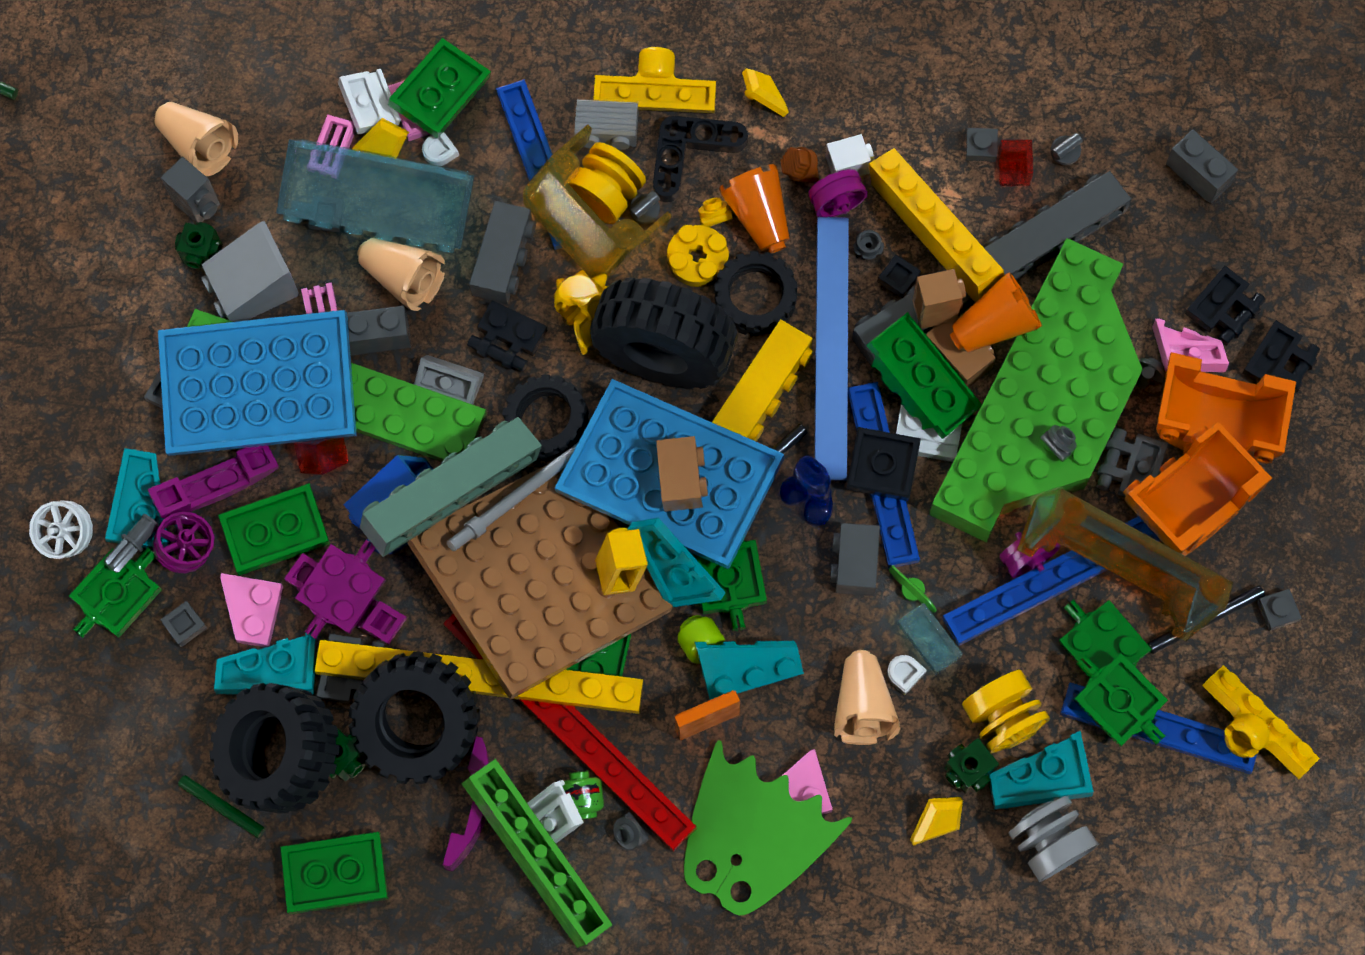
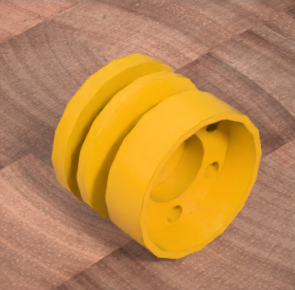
[563,142,646,224]
[962,670,1050,753]

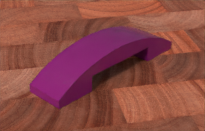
[148,445,279,518]
[284,553,407,645]
[443,737,490,872]

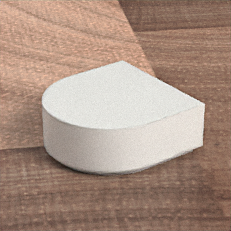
[422,132,459,166]
[887,655,927,696]

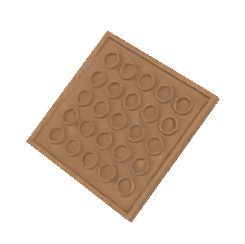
[407,464,673,700]

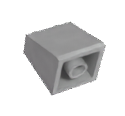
[201,221,300,322]

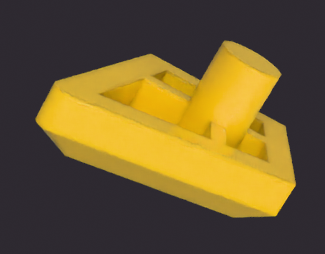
[742,68,789,117]
[352,118,409,159]
[910,797,963,845]

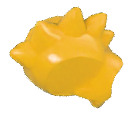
[554,270,608,355]

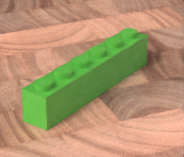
[461,759,613,948]

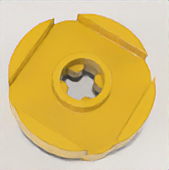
[667,225,729,287]

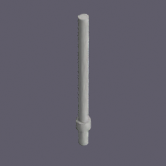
[447,441,579,552]

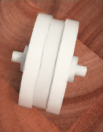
[29,500,93,559]

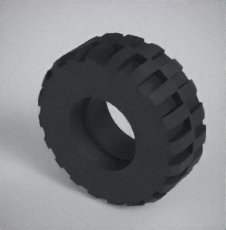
[590,277,738,389]

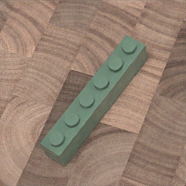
[359,417,542,557]

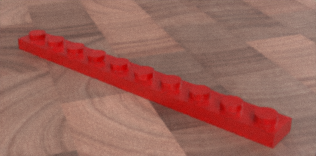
[443,614,697,852]

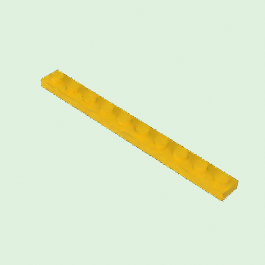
[314,640,643,714]

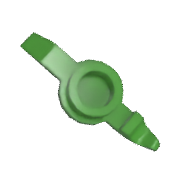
[889,565,937,613]

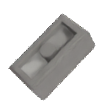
[414,355,484,405]

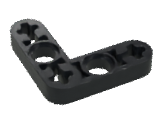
[653,116,748,203]

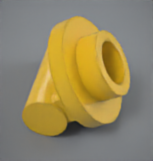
[698,197,733,227]

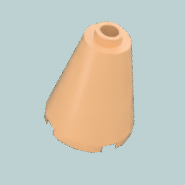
[154,102,238,176]
[357,238,445,311]
[834,650,900,745]

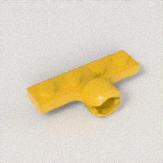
[594,47,716,114]
[1202,665,1320,779]

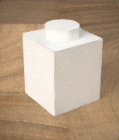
[825,134,874,176]

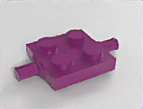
[295,539,386,639]

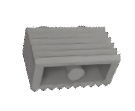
[574,99,639,150]

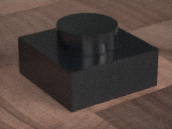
[877,254,921,298]

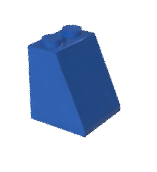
[343,455,433,554]

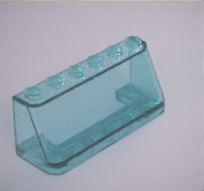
[276,138,476,253]

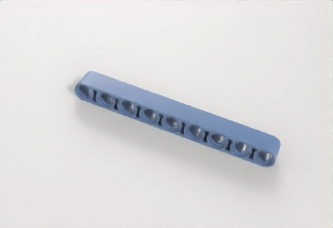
[814,217,849,481]

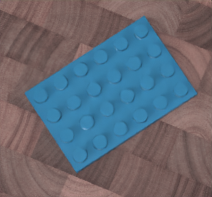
[158,310,357,456]
[555,379,785,570]

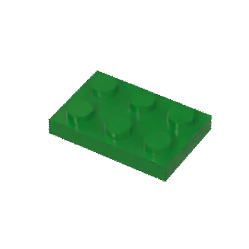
[388,38,491,139]
[218,483,330,576]
[280,832,389,915]

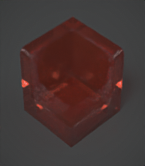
[998,140,1033,186]
[294,437,349,475]

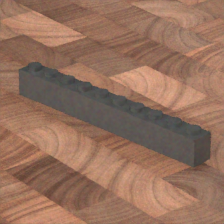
[852,171,1132,369]

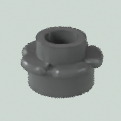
[853,230,884,260]

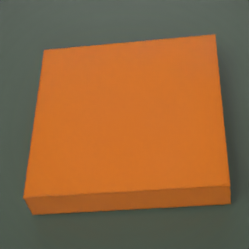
[675,690,740,741]

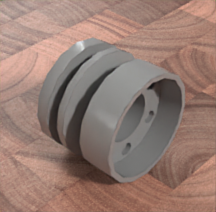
[1008,796,1099,882]

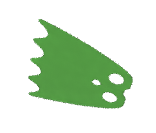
[684,740,852,915]

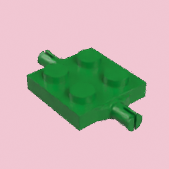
[693,540,767,631]
[69,547,162,638]
[1059,600,1152,679]
[1073,653,1168,747]

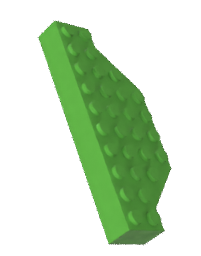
[929,238,1143,543]

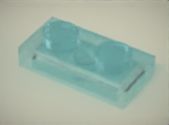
[897,603,963,675]

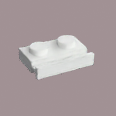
[338,69,401,134]
[896,405,962,462]
[527,780,584,843]

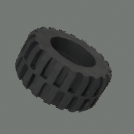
[348,652,480,784]
[210,683,340,813]

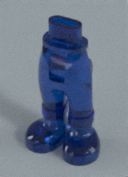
[780,456,833,526]

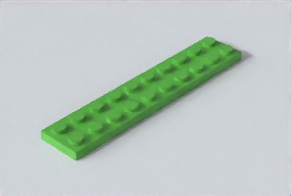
[187,309,487,462]

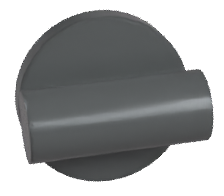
[1050,133,1083,165]
[629,190,660,224]
[1137,357,1166,389]
[1040,425,1077,462]
[613,812,650,849]

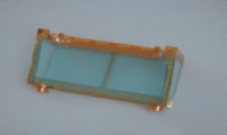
[1017,489,1233,641]

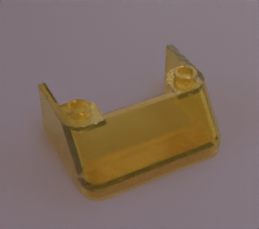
[523,124,672,279]

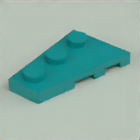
[105,448,170,553]
[627,518,726,607]
[214,630,318,694]
[695,641,804,700]
[989,730,1094,810]

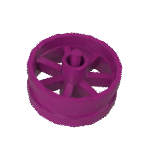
[808,169,868,217]
[153,511,214,574]
[999,525,1061,578]

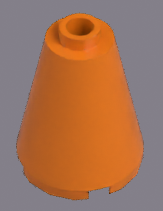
[719,164,790,254]
[950,272,1042,352]

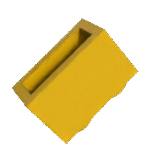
[595,528,648,595]

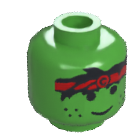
[562,771,604,819]

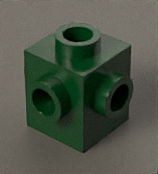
[175,222,223,269]
[329,728,367,781]
[945,738,999,794]

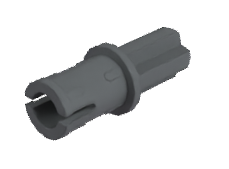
[104,514,159,573]

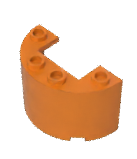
[1156,352,1296,464]
[1123,422,1272,559]

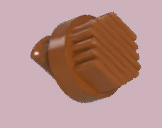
[780,147,819,183]

